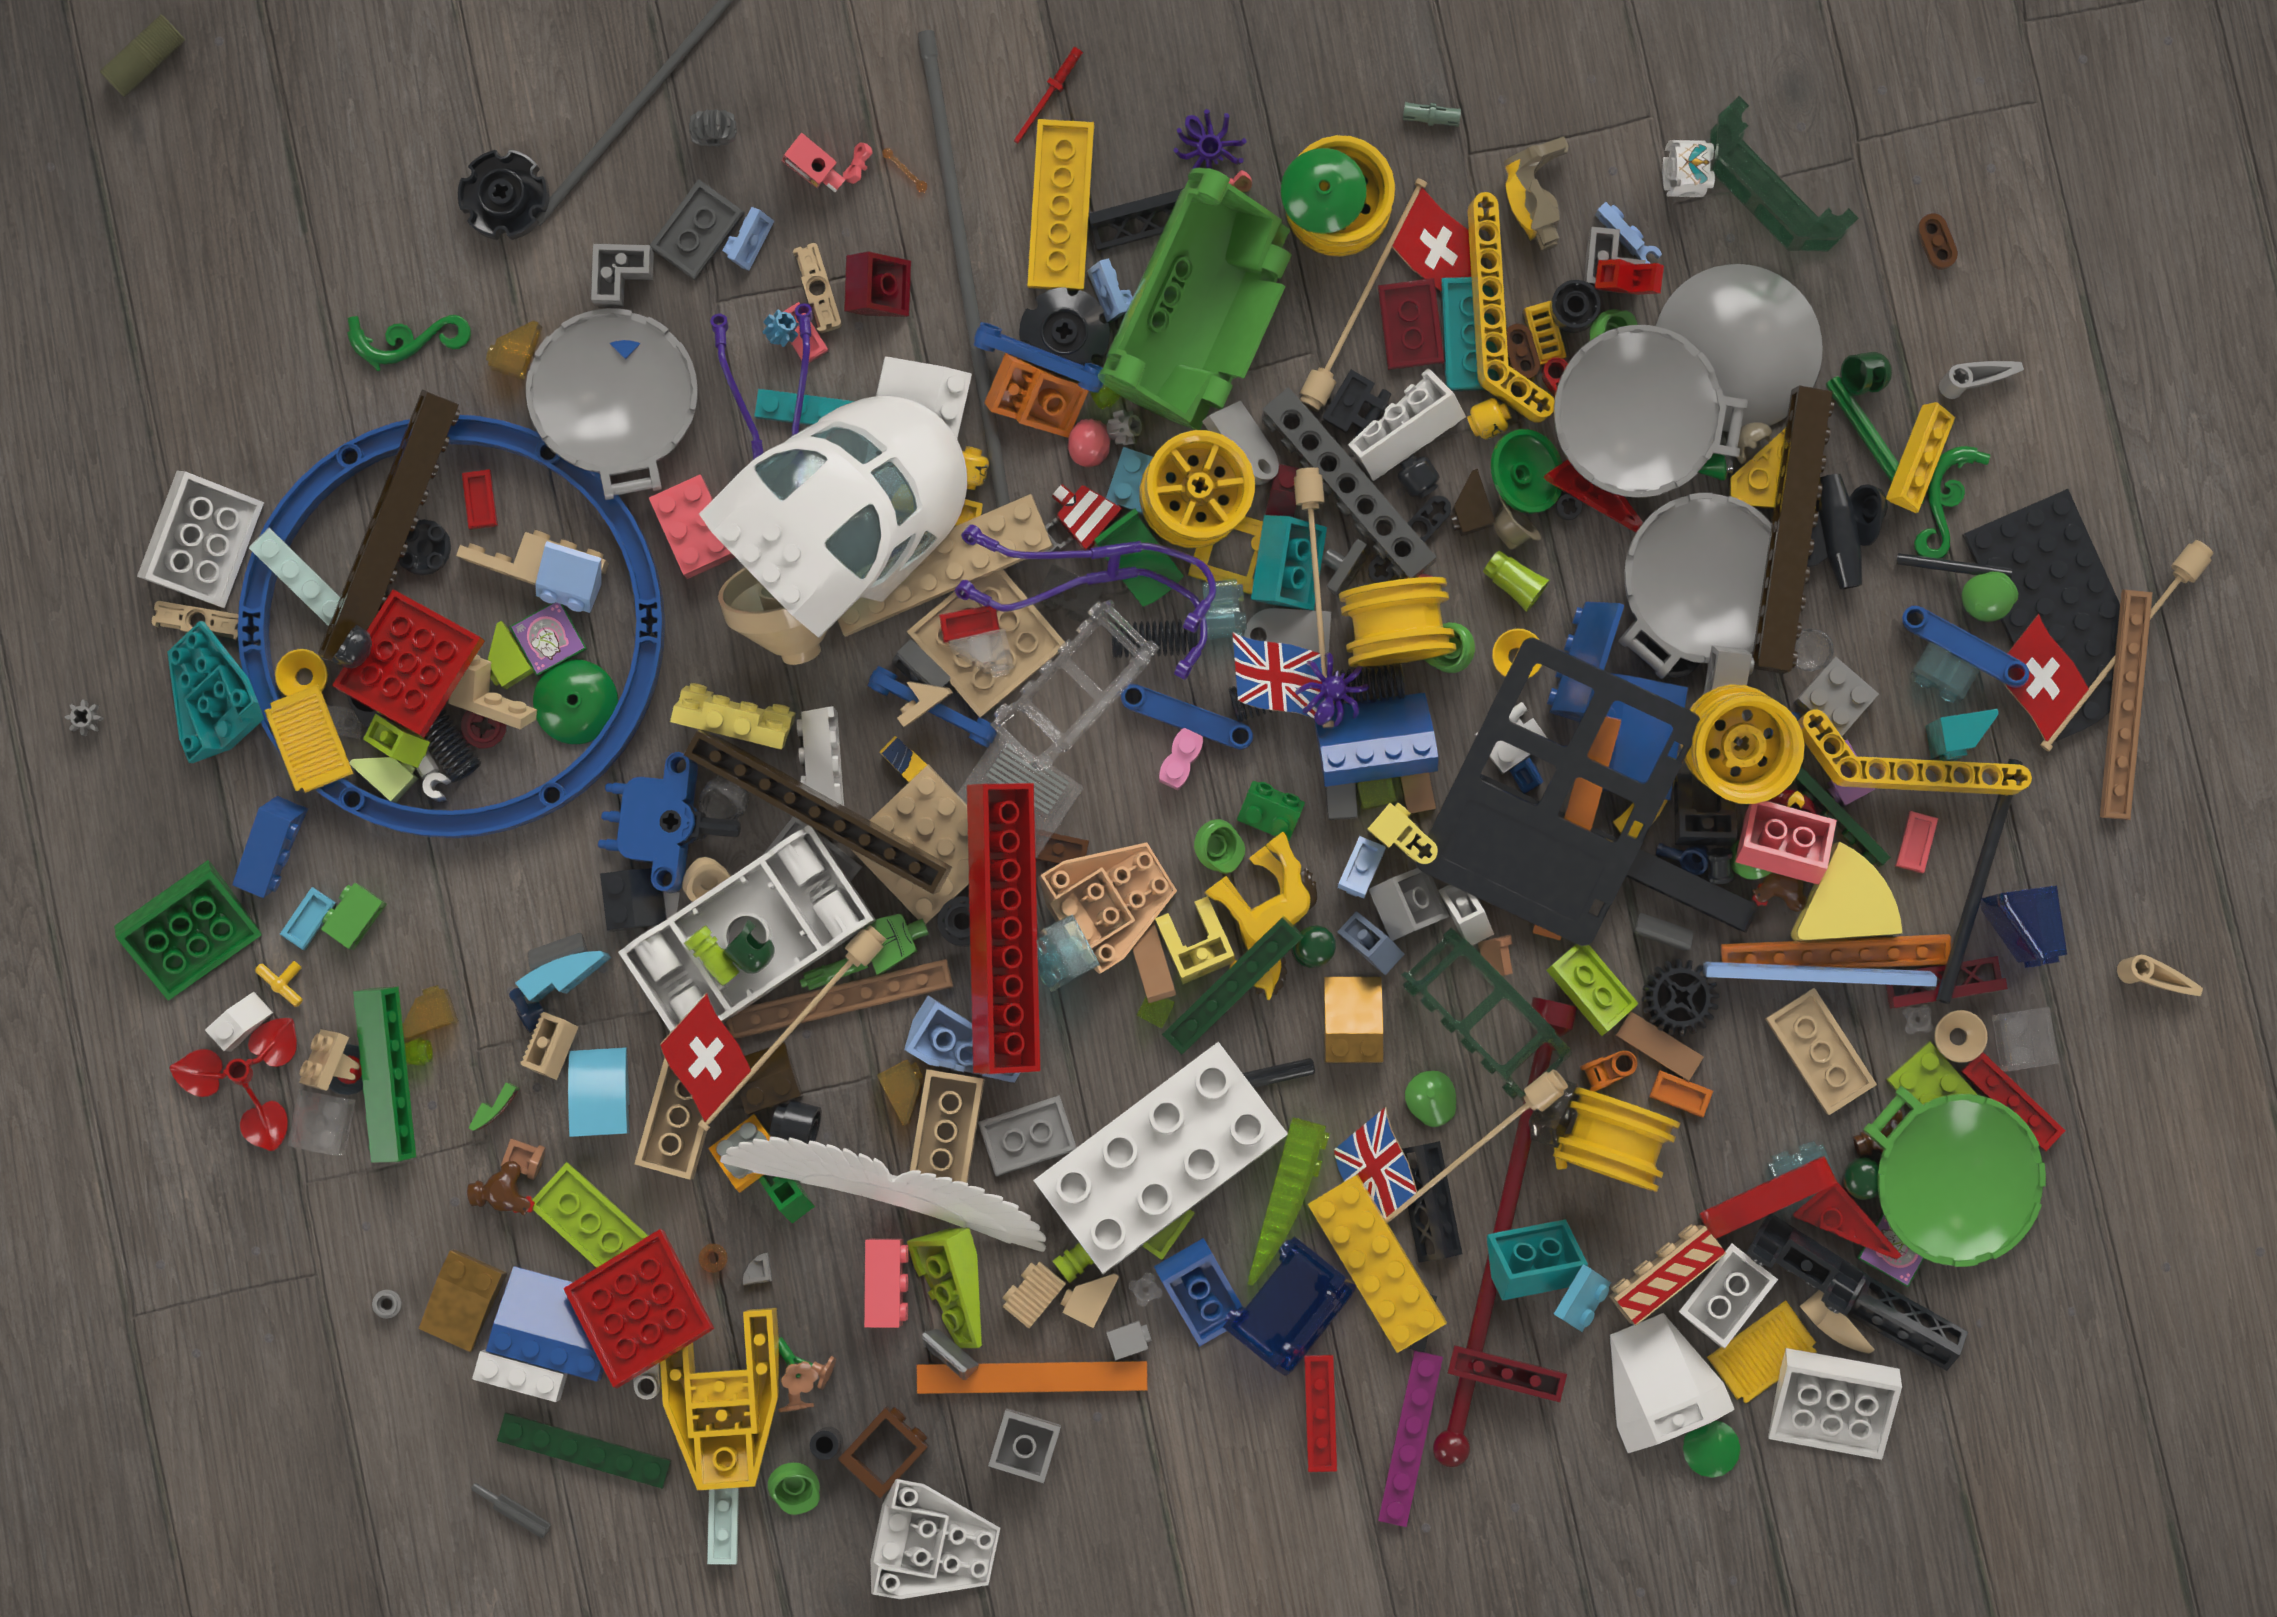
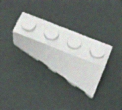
[1348,368,1466,481]
[797,706,844,806]

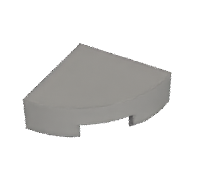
[743,1252,772,1285]

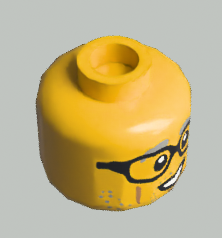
[1467,398,1512,440]
[962,446,989,490]

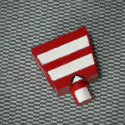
[1052,484,1122,551]

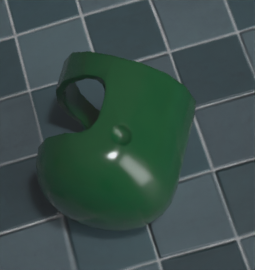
[1840,352,1892,396]
[723,919,775,974]
[1292,925,1336,968]
[1842,1158,1879,1200]

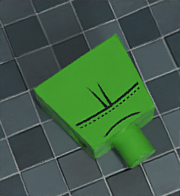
[864,914,929,975]

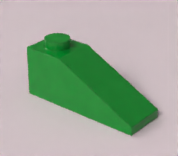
[758,1175,815,1224]

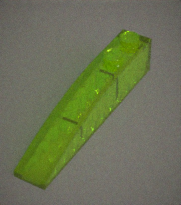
[1247,1117,1330,1286]

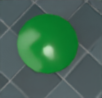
[1683,1420,1740,1478]

